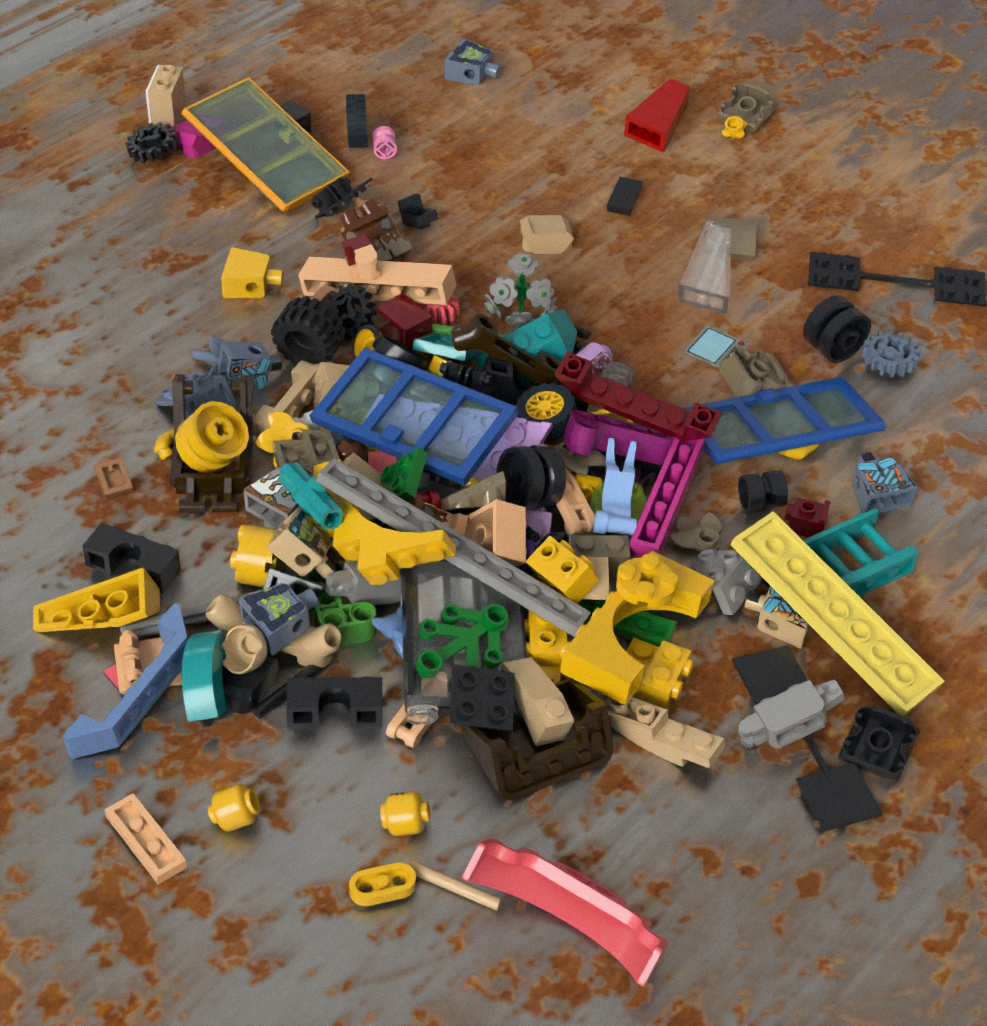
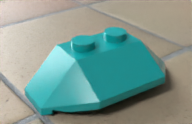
[474,309,577,384]

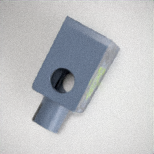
[444,39,502,85]
[239,583,318,656]

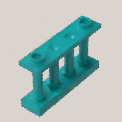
[803,508,919,597]

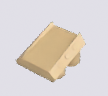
[520,215,574,254]

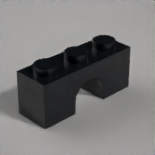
[82,522,181,594]
[286,676,383,727]

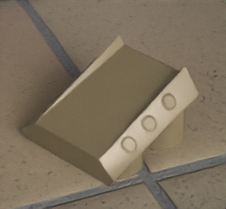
[716,83,778,132]
[719,348,792,398]
[440,471,506,511]

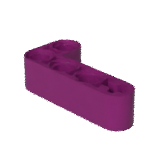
[563,410,674,465]

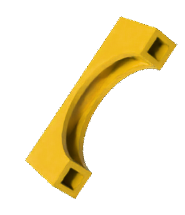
[559,551,715,705]

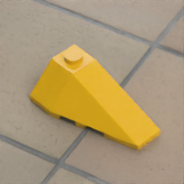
[33,567,161,632]

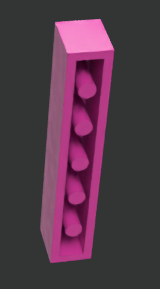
[629,438,705,559]

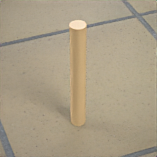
[408,859,503,911]

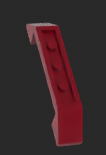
[555,352,722,441]

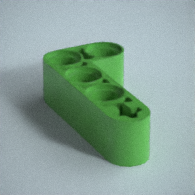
[299,569,377,647]

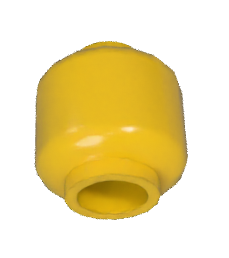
[208,784,260,832]
[380,791,431,836]

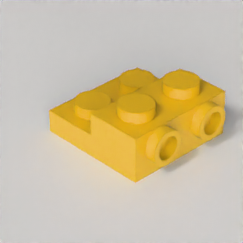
[626,637,694,709]

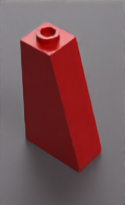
[624,79,690,152]

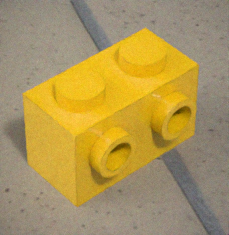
[525,536,599,604]
[524,609,567,667]

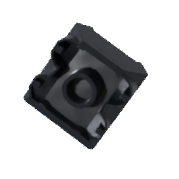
[222,656,280,714]
[838,705,920,781]

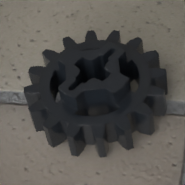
[125,122,179,163]
[325,283,377,341]

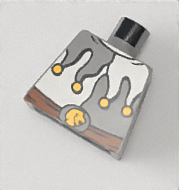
[244,467,313,528]

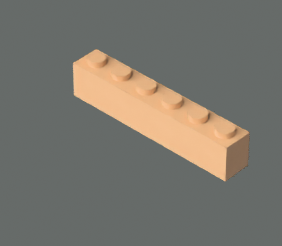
[298,257,457,305]

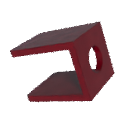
[377,294,432,351]

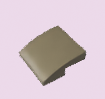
[705,216,756,261]
[273,429,340,475]

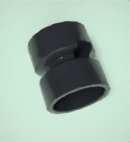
[738,470,788,512]

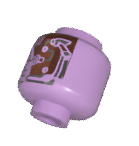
[576,342,613,377]

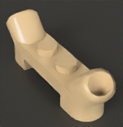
[253,360,332,437]
[206,594,342,668]

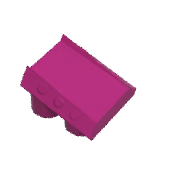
[171,117,229,158]

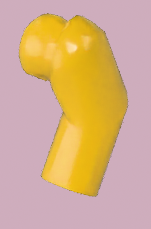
[154,428,174,460]

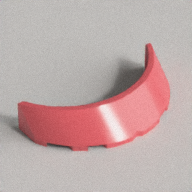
[462,838,669,987]

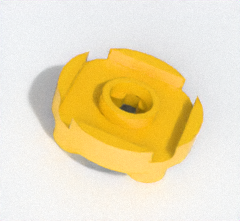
[616,554,678,608]

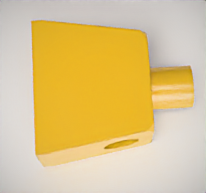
[221,247,284,298]

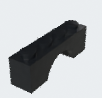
[482,356,589,412]

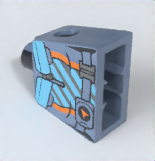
[217,342,282,397]
[852,452,918,513]

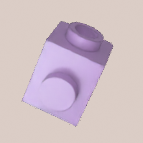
[526,507,552,548]

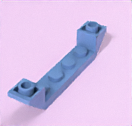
[62,603,189,759]

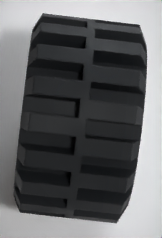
[271,296,345,365]

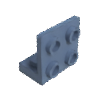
[155,372,237,419]

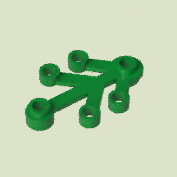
[415,604,509,678]

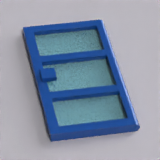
[309,348,520,486]
[683,377,886,465]

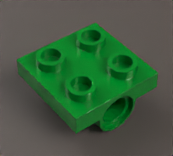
[380,447,428,502]

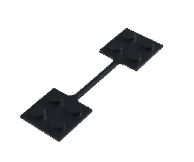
[808,252,986,307]
[732,645,883,832]

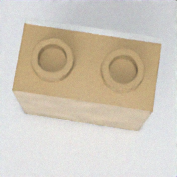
[146,65,186,127]

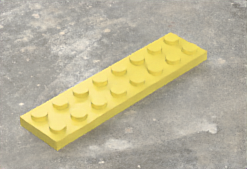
[730,511,944,716]

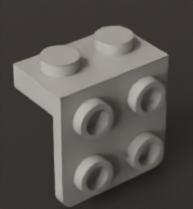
[689,549,762,615]

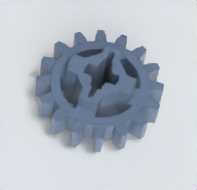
[862,330,921,377]

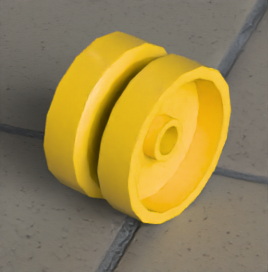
[175,401,249,474]

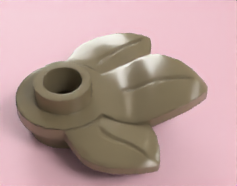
[553,442,606,475]
[670,512,722,553]

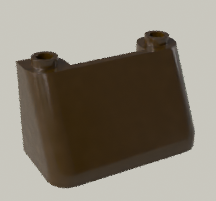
[461,678,614,800]

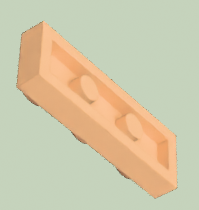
[105,793,187,885]

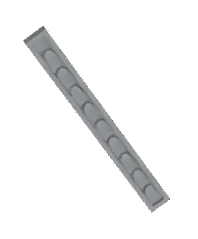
[316,458,591,637]

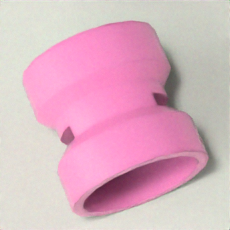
[372,126,397,159]

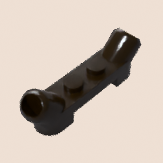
[451,314,560,385]

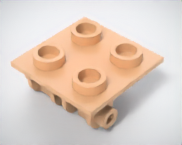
[114,630,182,694]

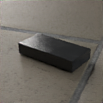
[607,176,643,216]

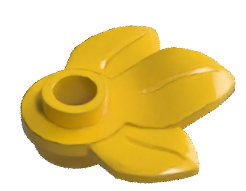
[256,411,310,467]

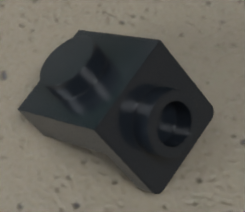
[397,193,439,229]

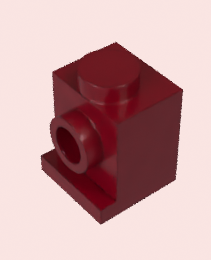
[784,497,831,538]

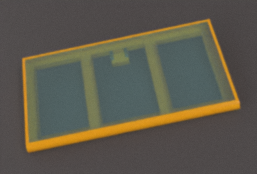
[182,77,350,213]

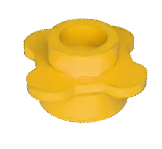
[722,116,747,139]

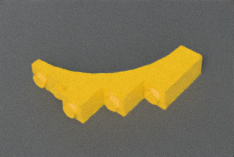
[309,459,456,585]

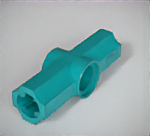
[278,462,344,530]

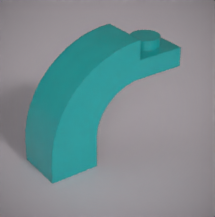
[182,630,227,722]

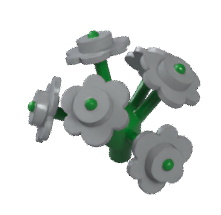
[484,254,558,329]

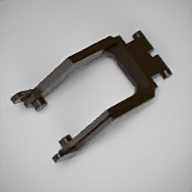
[170,374,255,512]

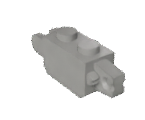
[325,560,427,606]
[738,679,844,749]

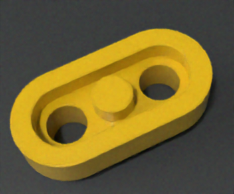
[349,862,416,906]

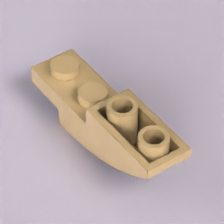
[604,697,725,768]

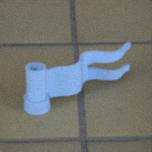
[593,438,637,536]

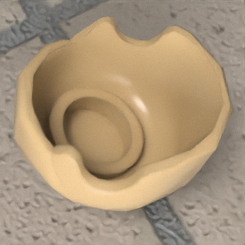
[221,624,268,674]

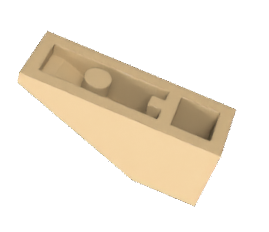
[502,657,574,746]

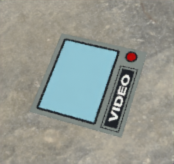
[683,325,750,368]

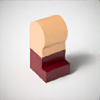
[341,234,381,281]

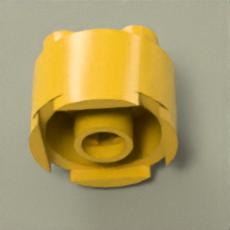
[230,524,285,587]

